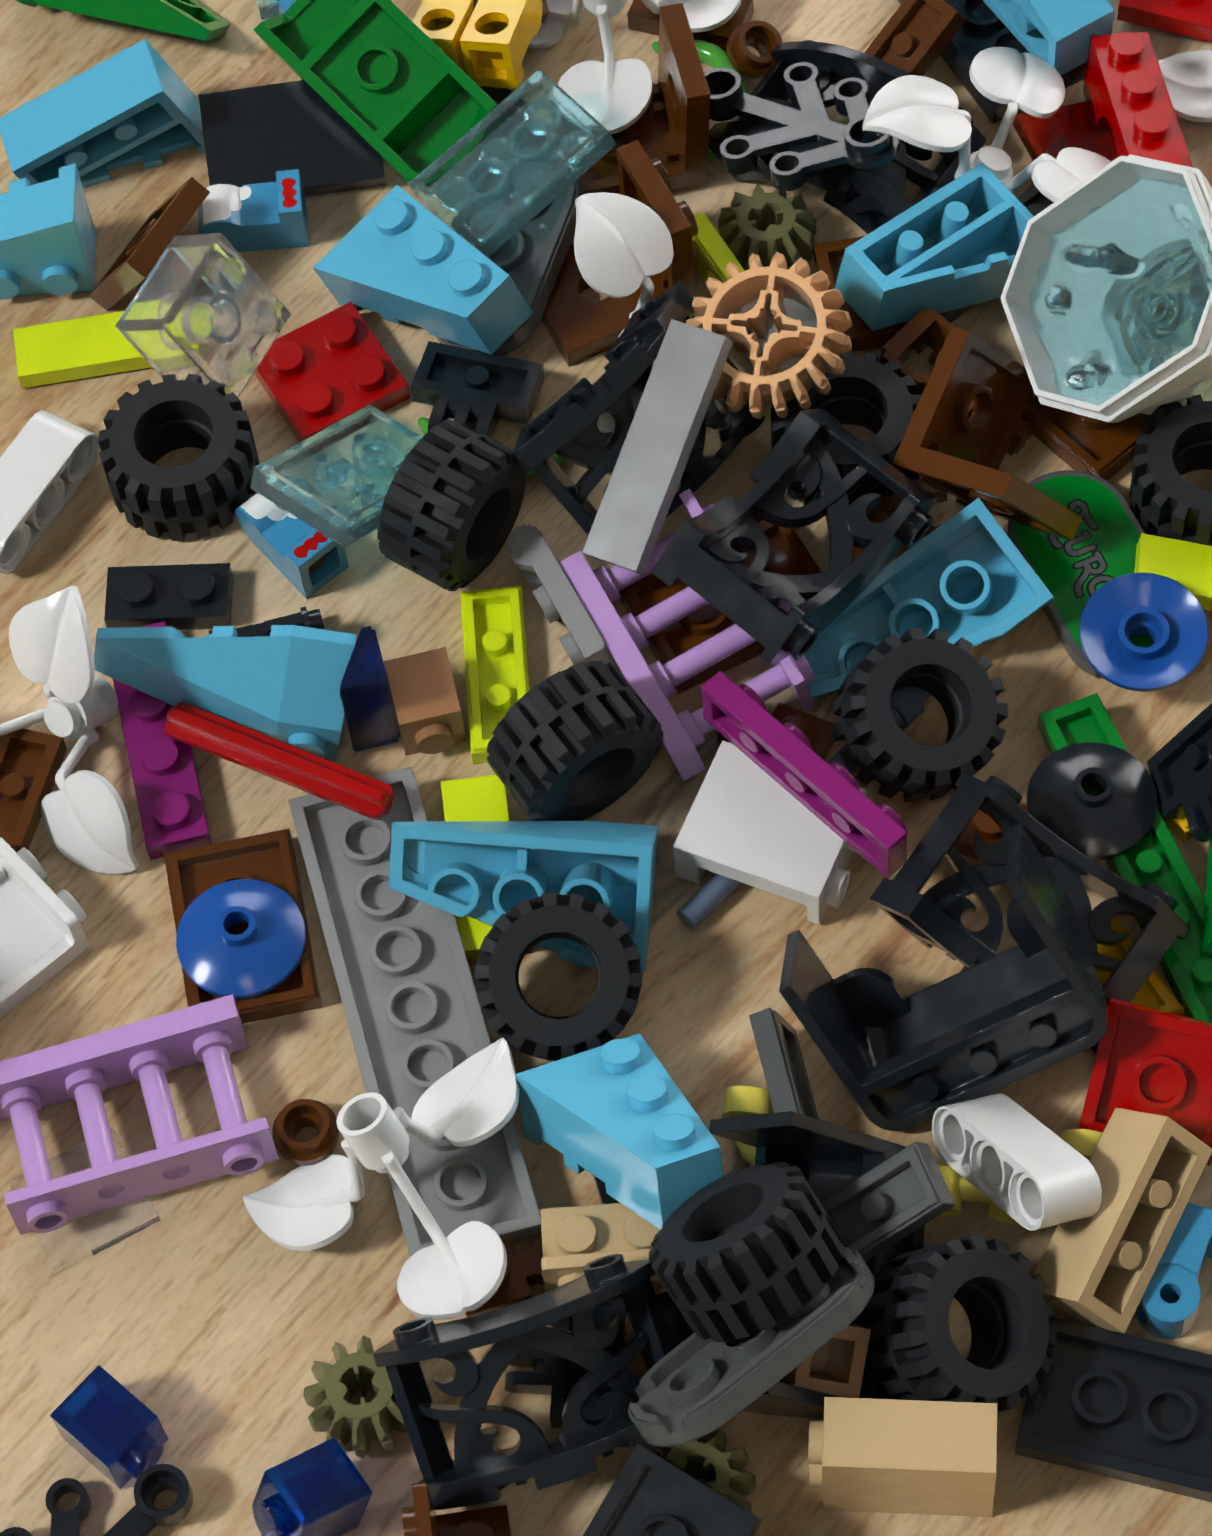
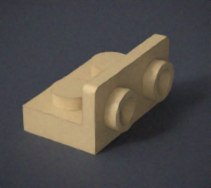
[540,1203,667,1295]

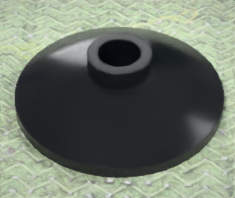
[1027,742,1157,860]

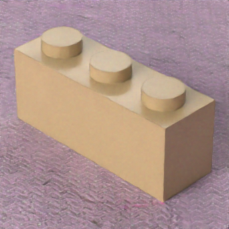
[1034,1107,1212,1334]

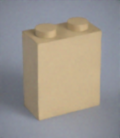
[808,1397,998,1517]

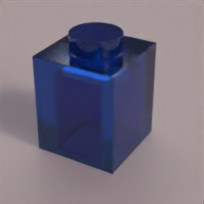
[50,1365,168,1490]
[252,1437,373,1536]

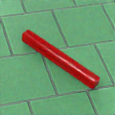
[164,702,395,820]

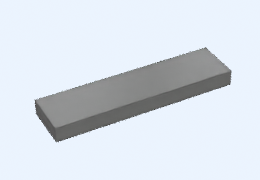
[582,319,733,576]

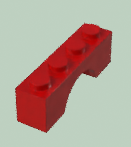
[1083,32,1196,214]

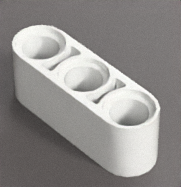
[0,410,100,574]
[932,1093,1102,1231]

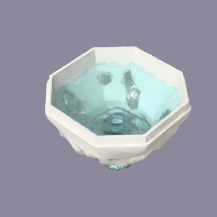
[1000,154,1212,423]

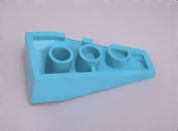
[804,498,1054,699]
[94,625,357,761]
[389,821,659,972]

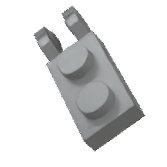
[506,524,620,671]

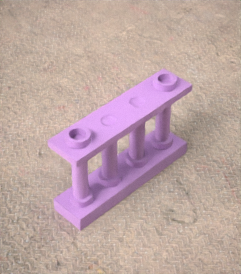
[559,488,817,781]
[0,994,279,1235]

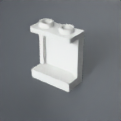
[673,740,867,925]
[0,837,90,1019]

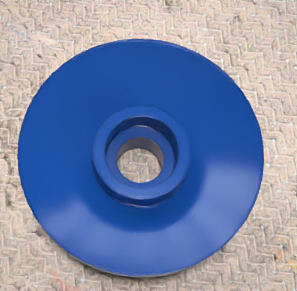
[1079,573,1208,692]
[176,879,306,999]

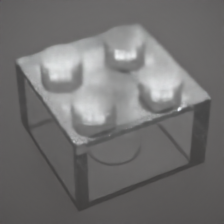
[115,233,291,398]

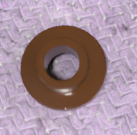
[726,21,783,78]
[272,1099,340,1165]

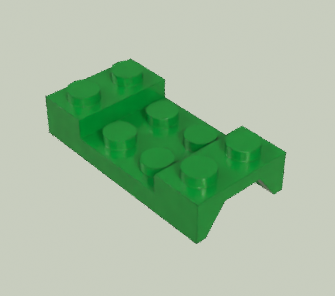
[253,0,504,198]

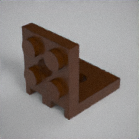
[545,3,711,194]
[541,140,700,366]
[892,326,1082,541]

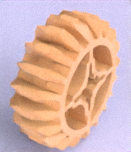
[686,252,852,420]

